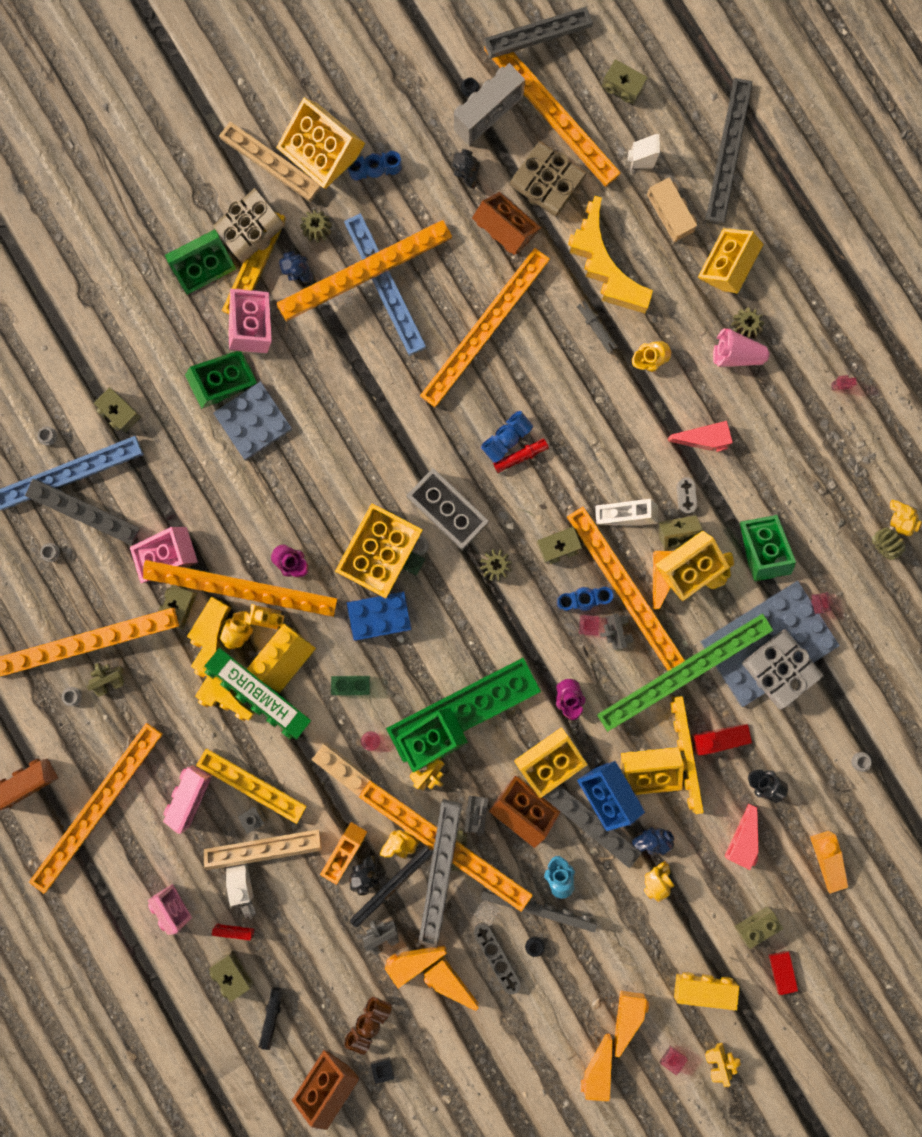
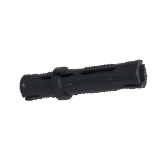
[258,987,284,1050]

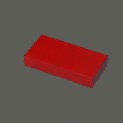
[211,924,255,941]
[769,950,798,995]

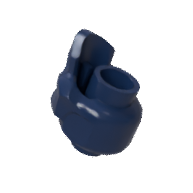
[279,251,315,283]
[632,826,674,856]

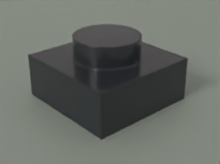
[371,1057,395,1084]

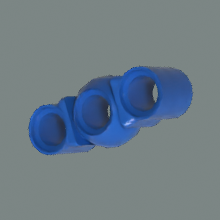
[347,151,402,180]
[481,411,533,463]
[557,587,613,611]

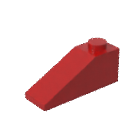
[691,724,752,755]

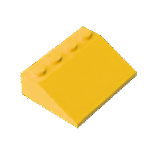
[277,98,365,189]
[335,503,423,598]

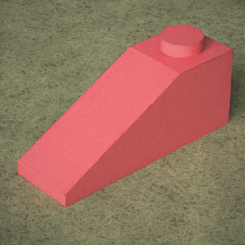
[668,421,733,452]
[725,804,758,870]

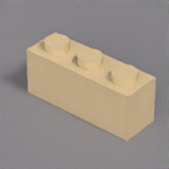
[647,177,697,242]
[312,742,371,796]

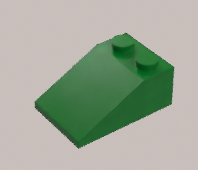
[185,351,257,409]
[740,515,796,581]
[396,708,468,773]

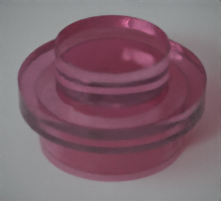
[361,731,380,751]

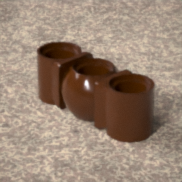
[344,996,392,1055]

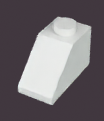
[628,134,660,169]
[226,864,254,906]

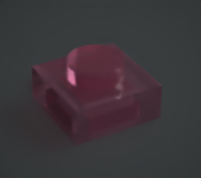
[831,375,857,391]
[812,592,831,614]
[578,615,600,636]
[659,1045,688,1076]

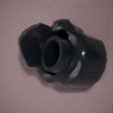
[451,149,481,189]
[748,769,788,803]
[349,855,379,896]

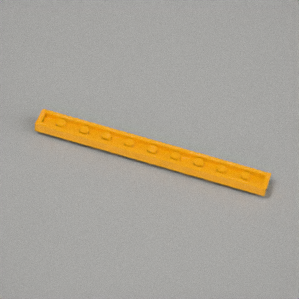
[484,46,621,187]
[277,220,452,322]
[420,248,550,408]
[567,507,685,671]
[143,560,337,617]
[0,608,179,677]
[29,723,163,894]
[359,780,532,912]

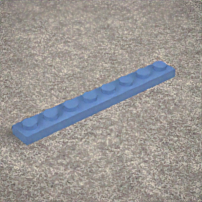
[344,213,426,356]
[0,436,144,511]

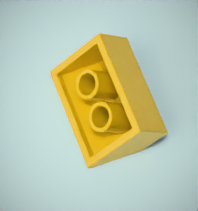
[698,229,764,293]
[656,531,729,601]
[247,624,316,693]
[514,727,588,798]
[621,747,684,795]

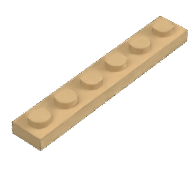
[219,121,321,202]
[204,829,322,870]

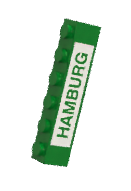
[203,648,311,740]

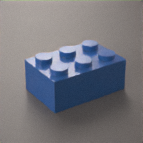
[347,592,412,641]
[577,761,645,831]

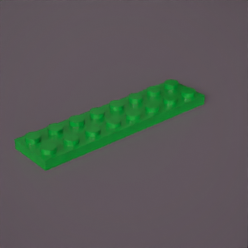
[386,657,541,763]

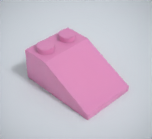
[229,289,271,353]
[130,527,198,583]
[148,884,192,935]

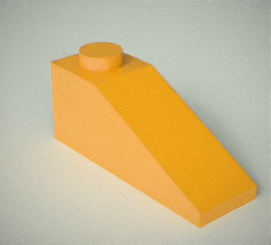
[653,551,674,609]
[320,822,367,885]
[810,831,848,893]
[384,945,447,988]
[424,956,479,1011]
[613,990,649,1057]
[581,1033,612,1101]

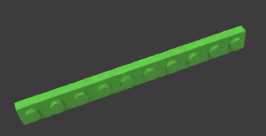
[597,614,773,732]

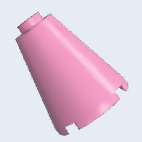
[713,328,769,367]

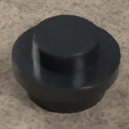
[461,78,479,97]
[525,936,545,957]

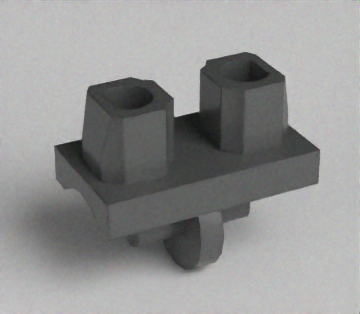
[600,613,633,650]
[465,796,488,834]
[362,920,399,956]

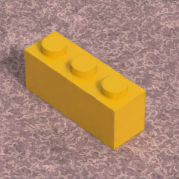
[674,972,739,1011]

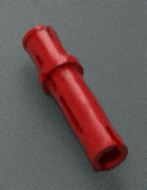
[493,438,549,474]

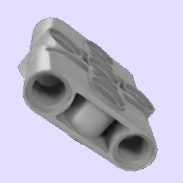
[742,629,823,710]

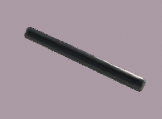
[350,845,434,927]

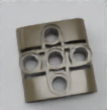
[509,141,587,217]
[213,188,286,263]

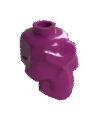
[271,544,308,577]
[556,679,586,720]

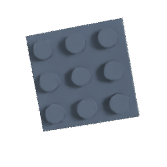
[213,382,293,461]

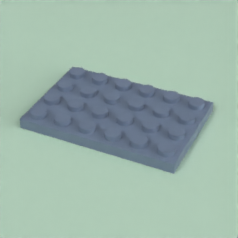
[700,581,840,707]

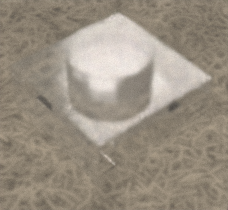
[474,900,501,927]

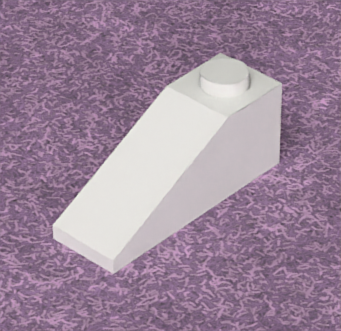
[596,499,658,526]

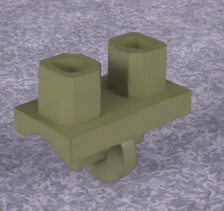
[86,663,125,697]

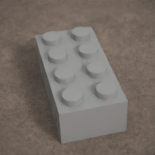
[454,63,525,146]
[406,468,489,551]

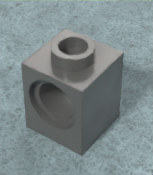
[238,804,268,834]

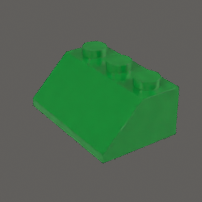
[165,229,236,295]

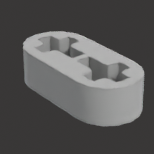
[676,477,697,514]

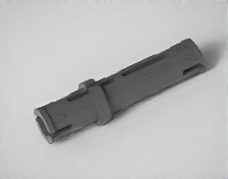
[577,300,618,354]

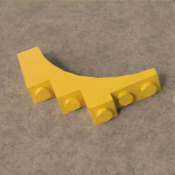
[568,196,653,314]
[187,597,255,721]

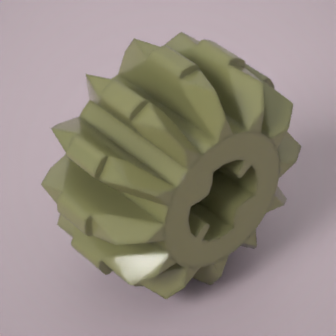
[300,209,332,243]
[731,307,765,339]
[872,527,906,560]
[480,549,512,582]

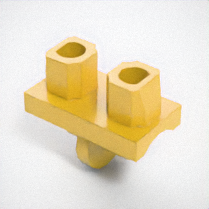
[247,604,284,629]
[409,760,445,791]
[705,1043,741,1087]

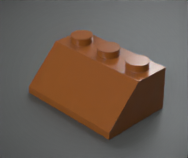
[472,191,541,255]
[0,758,59,811]
[489,775,561,848]
[291,1050,360,1130]

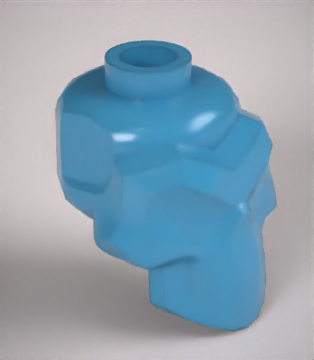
[544,856,575,898]

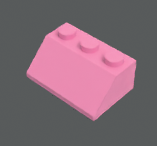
[163,765,212,834]

